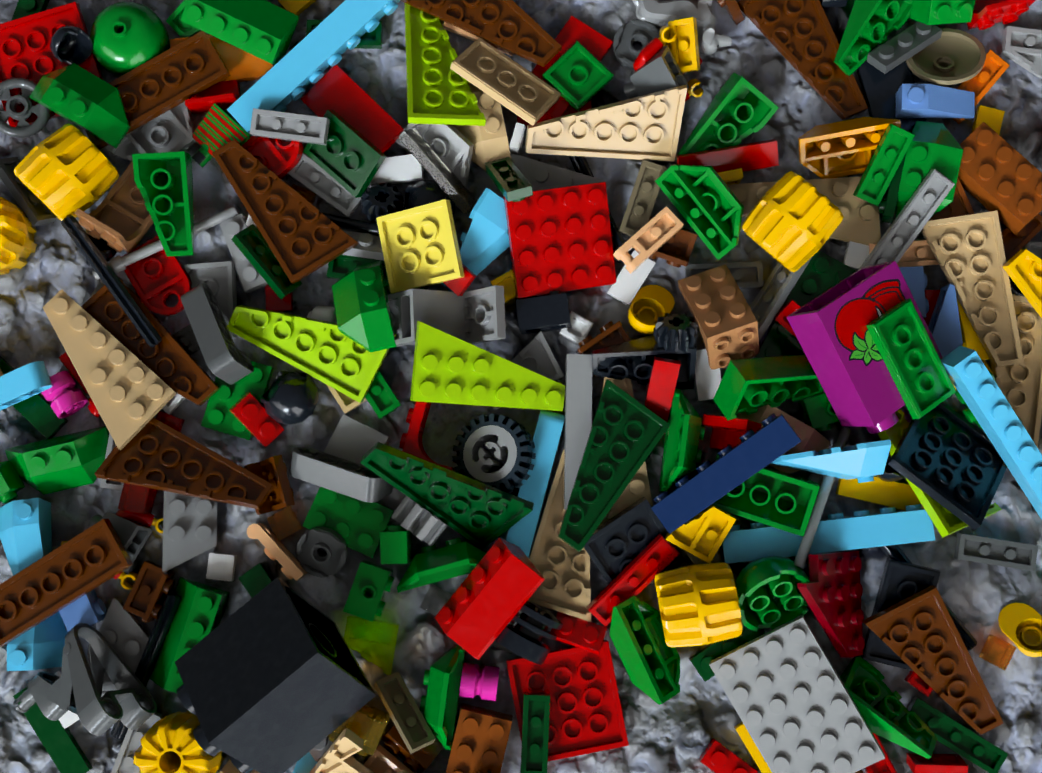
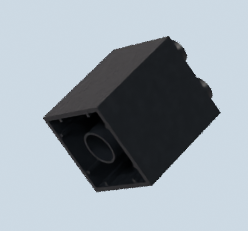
[175,577,376,773]

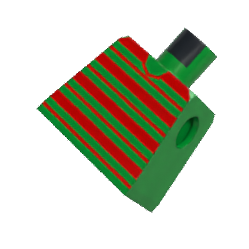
[191,103,251,168]

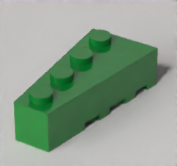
[713,355,824,420]

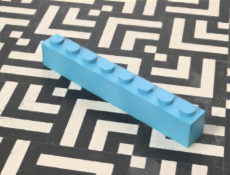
[227,0,400,136]
[941,345,1042,520]
[720,504,935,563]

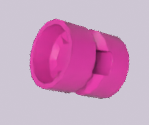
[41,371,88,419]
[459,663,500,702]

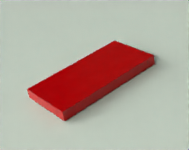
[531,16,613,119]
[301,65,405,153]

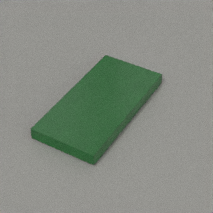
[866,299,956,419]

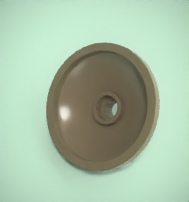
[906,28,986,85]

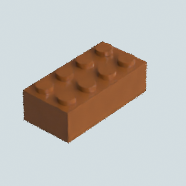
[958,122,1042,235]
[446,703,513,773]

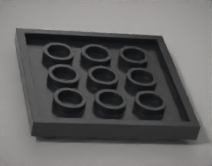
[888,402,1007,530]

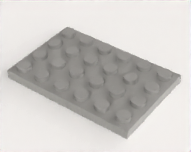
[709,614,885,773]

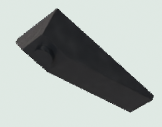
[592,335,697,390]

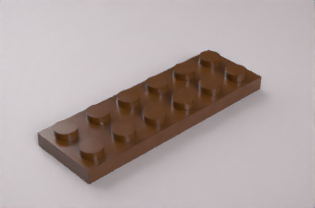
[86,31,231,150]
[0,518,133,647]

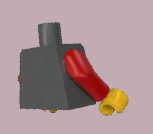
[624,25,703,102]
[89,508,163,589]

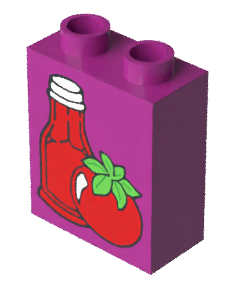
[787,261,943,434]

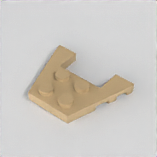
[309,728,408,773]

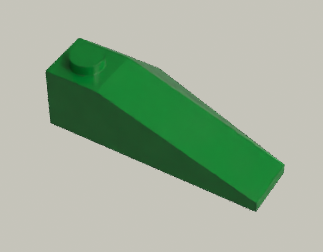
[132,151,194,257]

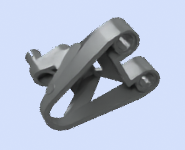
[13,623,157,736]

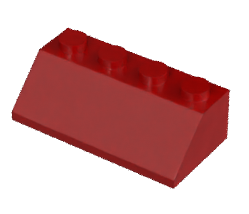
[434,538,545,660]

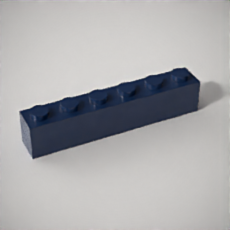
[651,413,801,534]

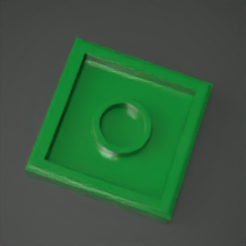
[542,41,614,112]

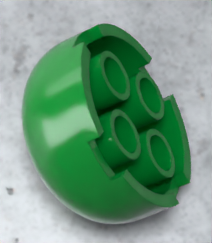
[90,1,170,78]
[735,556,810,632]

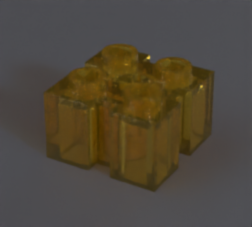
[328,705,391,756]

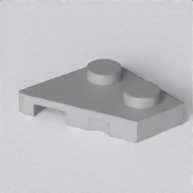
[1001,26,1042,79]

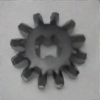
[361,182,404,223]
[654,312,699,353]

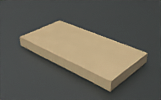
[450,37,561,126]

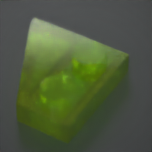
[344,616,400,675]

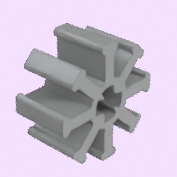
[391,496,448,546]

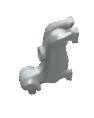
[632,0,732,55]

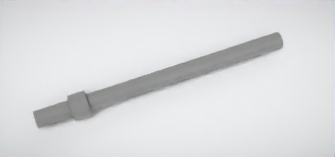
[92,206,238,280]
[794,427,851,570]

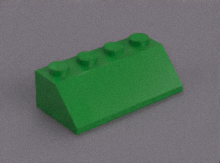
[181,0,300,64]
[713,451,820,537]
[149,577,230,693]

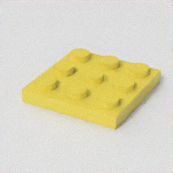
[376,199,465,294]

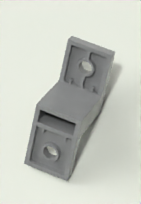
[388,285,506,347]

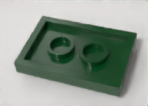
[303,109,386,198]

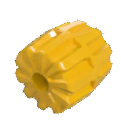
[14,123,119,221]
[741,171,844,272]
[0,197,37,275]
[654,562,743,647]
[133,711,224,773]

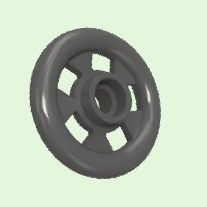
[0,77,51,138]

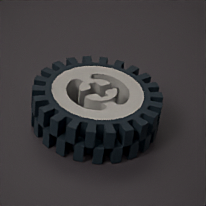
[452,414,536,493]

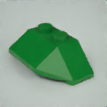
[29,63,130,149]
[896,121,964,217]
[655,164,744,260]
[332,261,396,352]
[658,389,705,492]
[5,426,109,495]
[397,537,487,593]
[610,596,680,705]
[420,644,465,750]

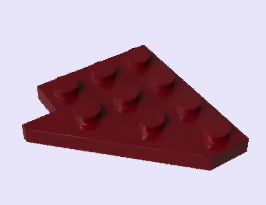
[797,550,865,658]

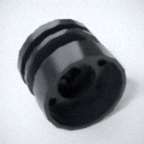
[495,601,563,665]

